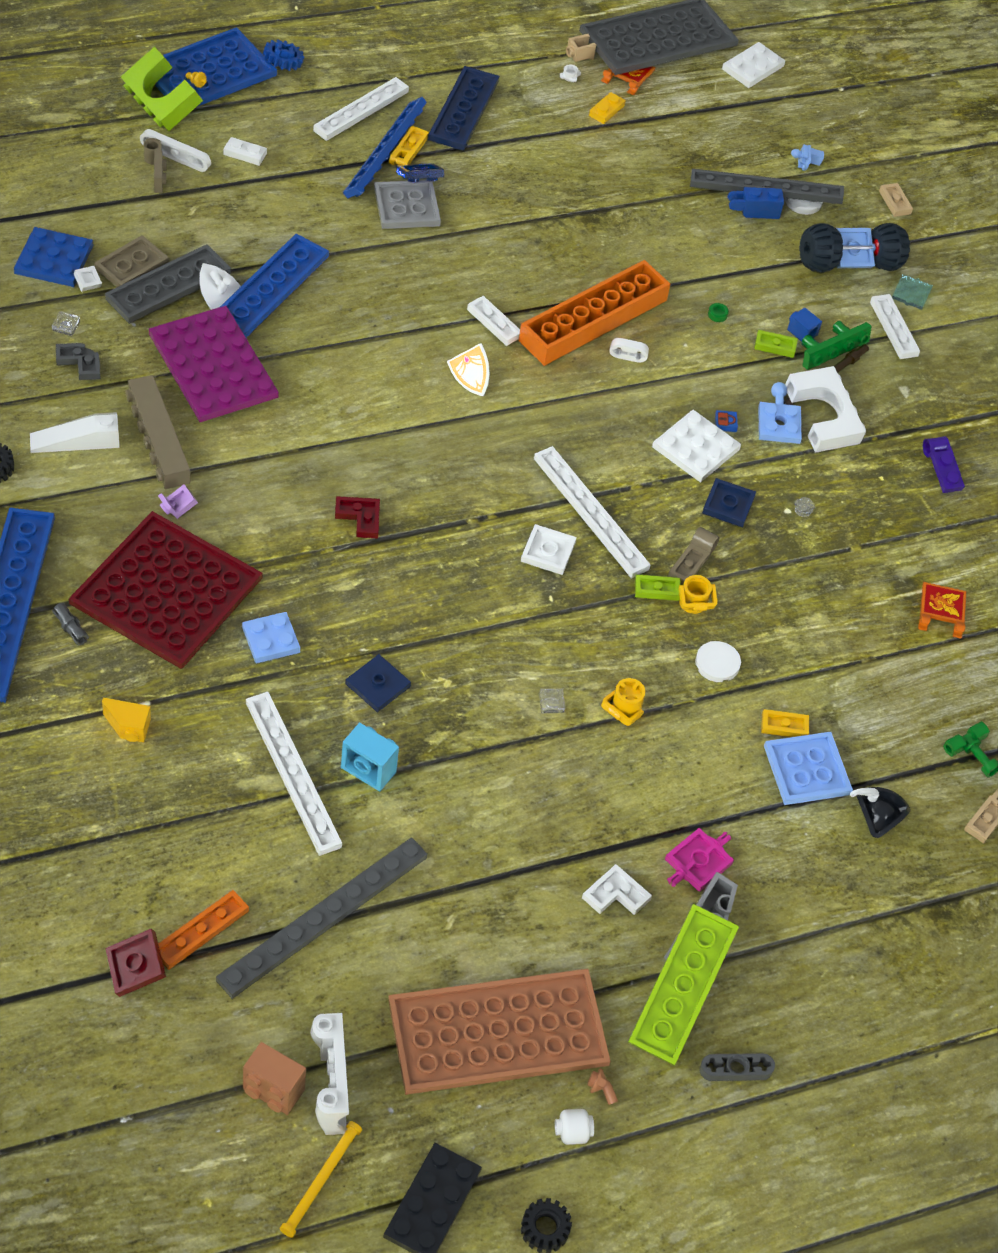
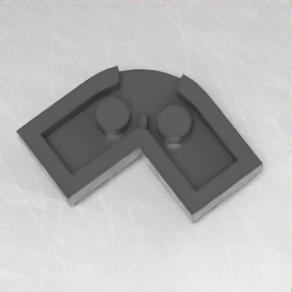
[56,343,101,380]

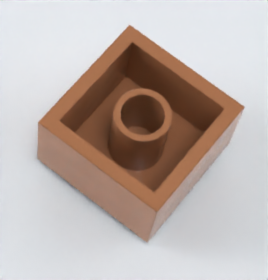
[243,1042,306,1115]

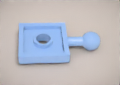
[758,382,802,444]

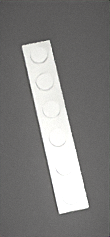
[313,77,409,141]

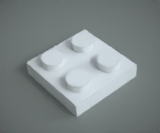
[521,524,577,575]

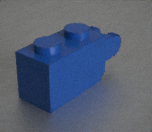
[727,187,784,219]

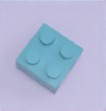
[341,722,399,792]

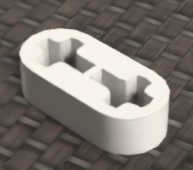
[610,338,649,363]

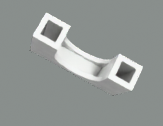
[785,366,866,453]

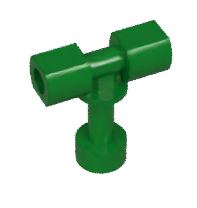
[943,721,998,778]

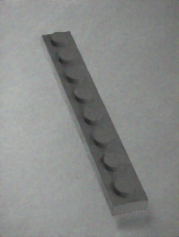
[690,169,844,204]

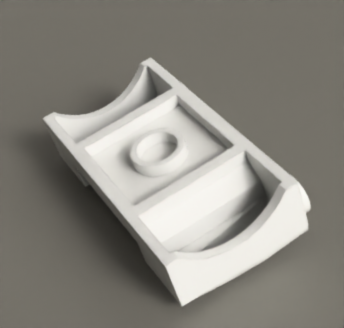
[311,1013,349,1135]

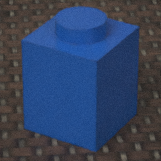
[787,308,822,343]

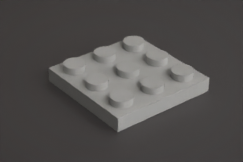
[374,180,441,229]

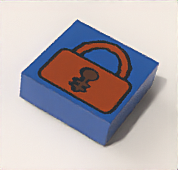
[715,410,738,432]

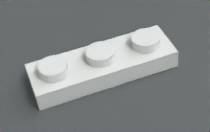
[467,296,520,346]

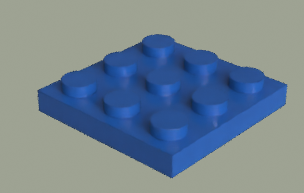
[14,227,93,287]

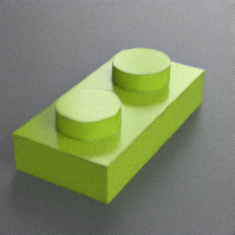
[754,330,798,358]
[635,574,680,601]

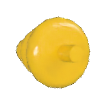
[186,72,207,88]

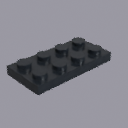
[383,1142,482,1253]

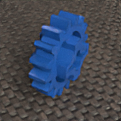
[263,39,304,71]

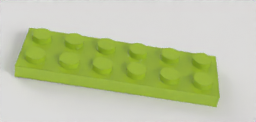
[627,904,739,1066]

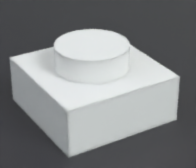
[74,266,102,292]

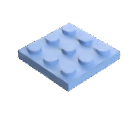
[764,732,853,805]

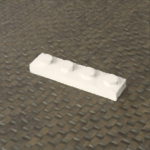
[870,294,920,359]

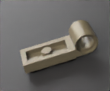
[144,138,167,193]
[668,527,720,585]

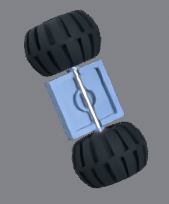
[799,223,910,273]

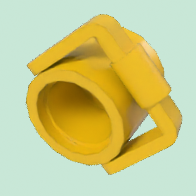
[679,575,717,614]
[601,678,645,726]

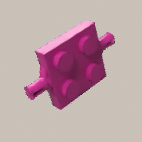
[665,828,734,892]

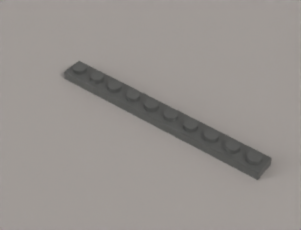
[216,837,427,999]

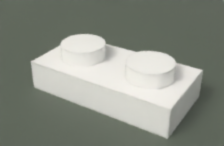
[223,137,267,166]

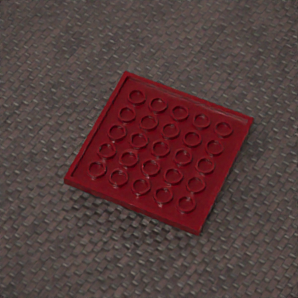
[68,511,263,669]

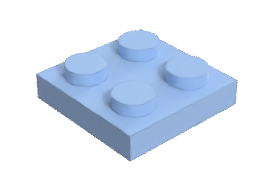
[242,612,300,663]

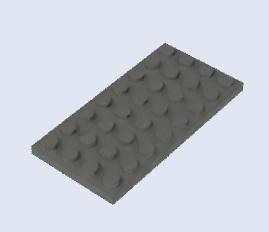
[579,0,739,75]

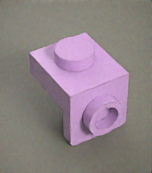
[158,484,198,519]

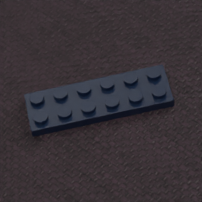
[428,66,500,151]

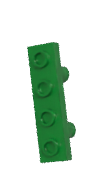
[802,321,872,370]

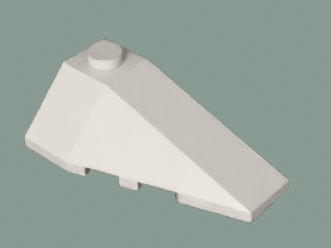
[30,412,120,453]

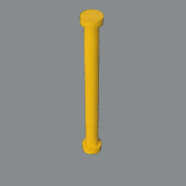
[279,1121,362,1238]

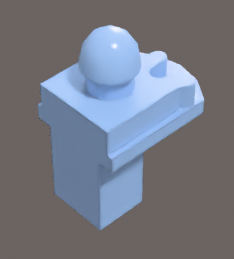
[791,145,824,171]

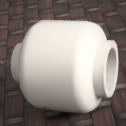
[555,1109,594,1145]

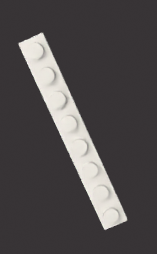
[534,446,650,579]
[246,692,342,856]

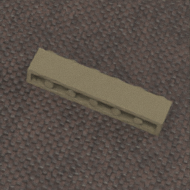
[125,375,190,489]

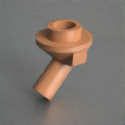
[587,1068,618,1105]

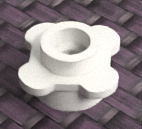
[560,64,581,82]

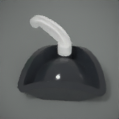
[850,787,911,838]

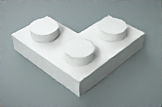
[582,864,652,915]

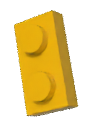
[589,92,626,124]
[761,709,809,737]

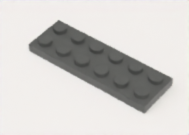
[105,244,231,324]

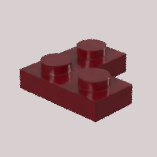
[335,496,380,539]

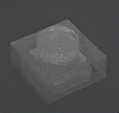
[52,311,80,336]
[539,688,565,713]

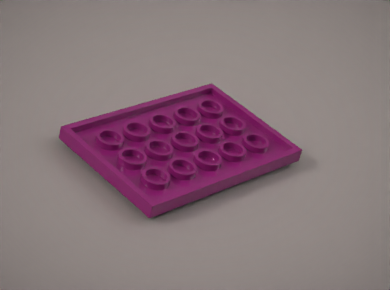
[149,306,279,422]

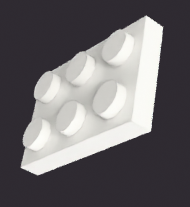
[722,42,785,88]

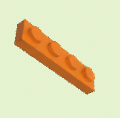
[158,890,249,970]

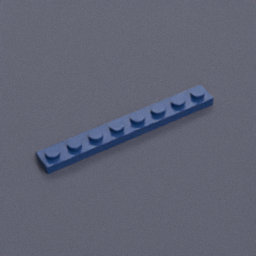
[343,96,427,199]

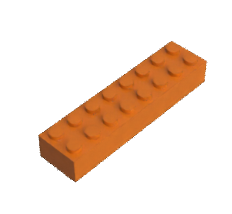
[518,260,670,366]

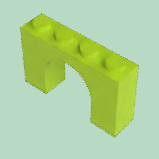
[121,46,203,131]

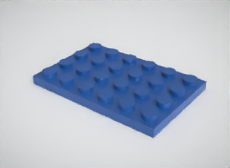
[155,27,277,107]

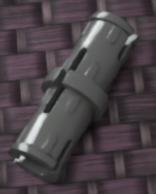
[52,603,89,646]

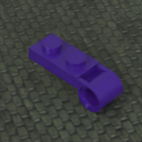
[923,436,965,493]

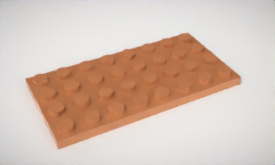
[388,969,611,1095]

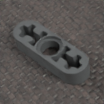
[699,1053,775,1081]

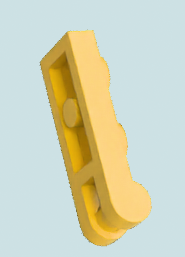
[389,126,429,170]

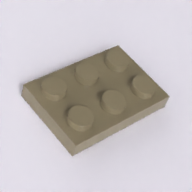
[94,235,169,287]

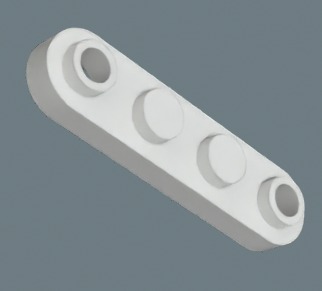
[140,129,211,172]

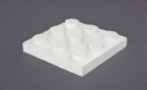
[652,410,741,483]

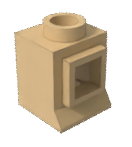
[566,34,596,62]

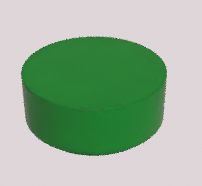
[708,303,729,322]

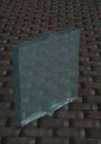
[892,275,933,310]

